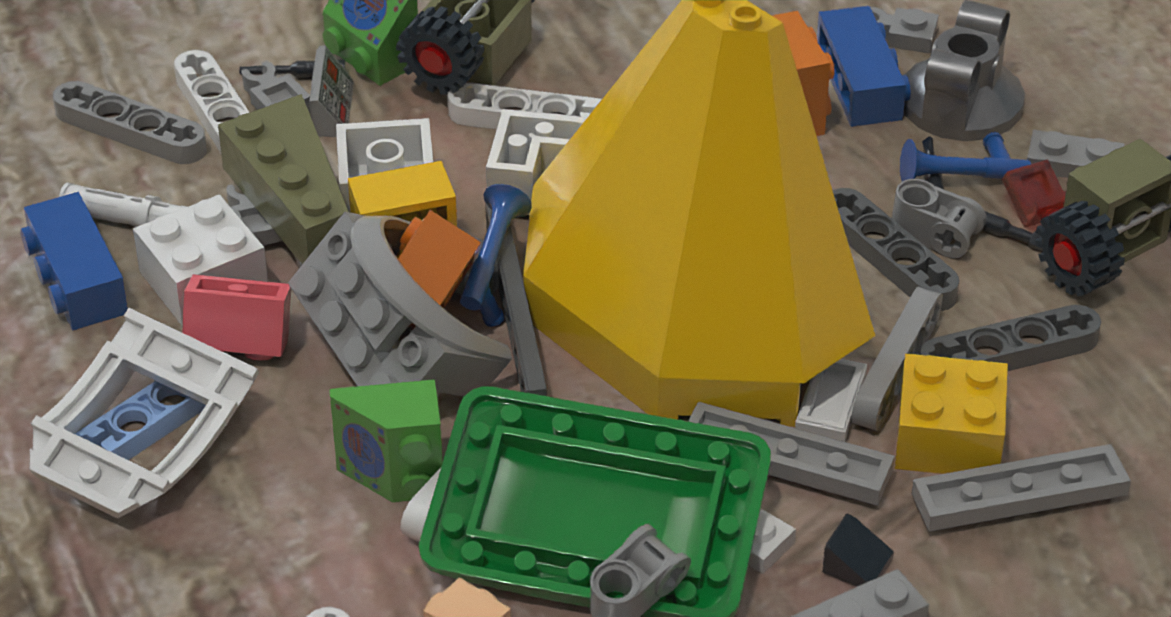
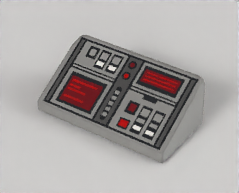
[309,46,354,137]

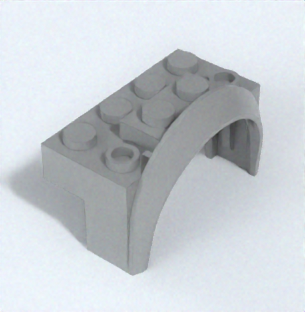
[288,211,512,396]

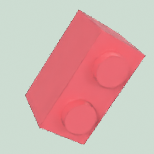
[182,274,291,360]

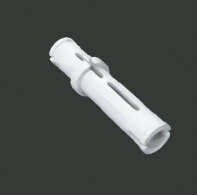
[59,183,186,227]

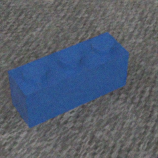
[817,6,911,127]
[20,192,128,331]

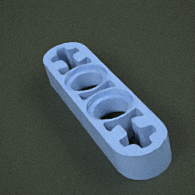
[75,381,206,460]

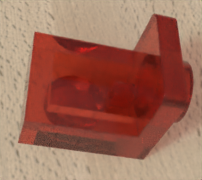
[1001,159,1066,228]

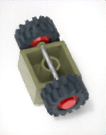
[396,0,535,94]
[1035,139,1171,296]

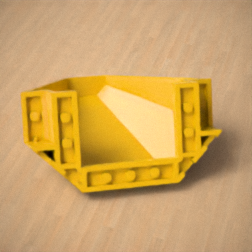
[523,0,876,427]

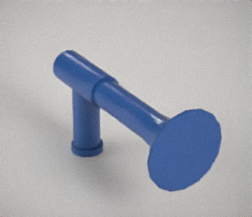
[900,132,1032,181]
[460,184,532,327]

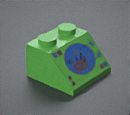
[323,0,418,86]
[329,379,443,503]

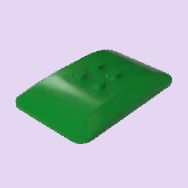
[419,386,771,617]

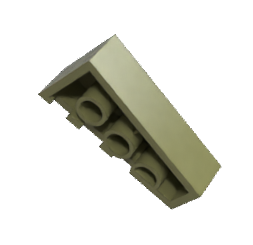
[218,94,349,264]

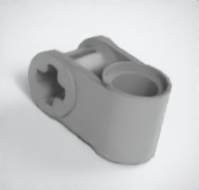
[892,179,987,258]
[590,524,691,617]

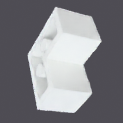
[486,109,587,215]

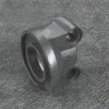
[903,0,1025,141]

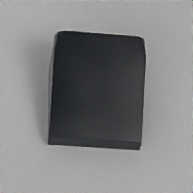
[822,513,894,587]

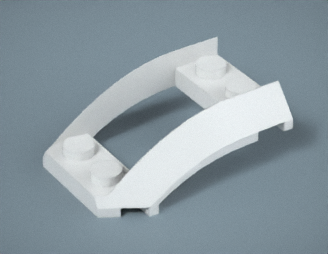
[30,308,259,519]

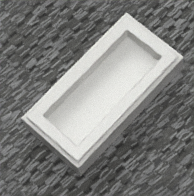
[795,359,868,442]

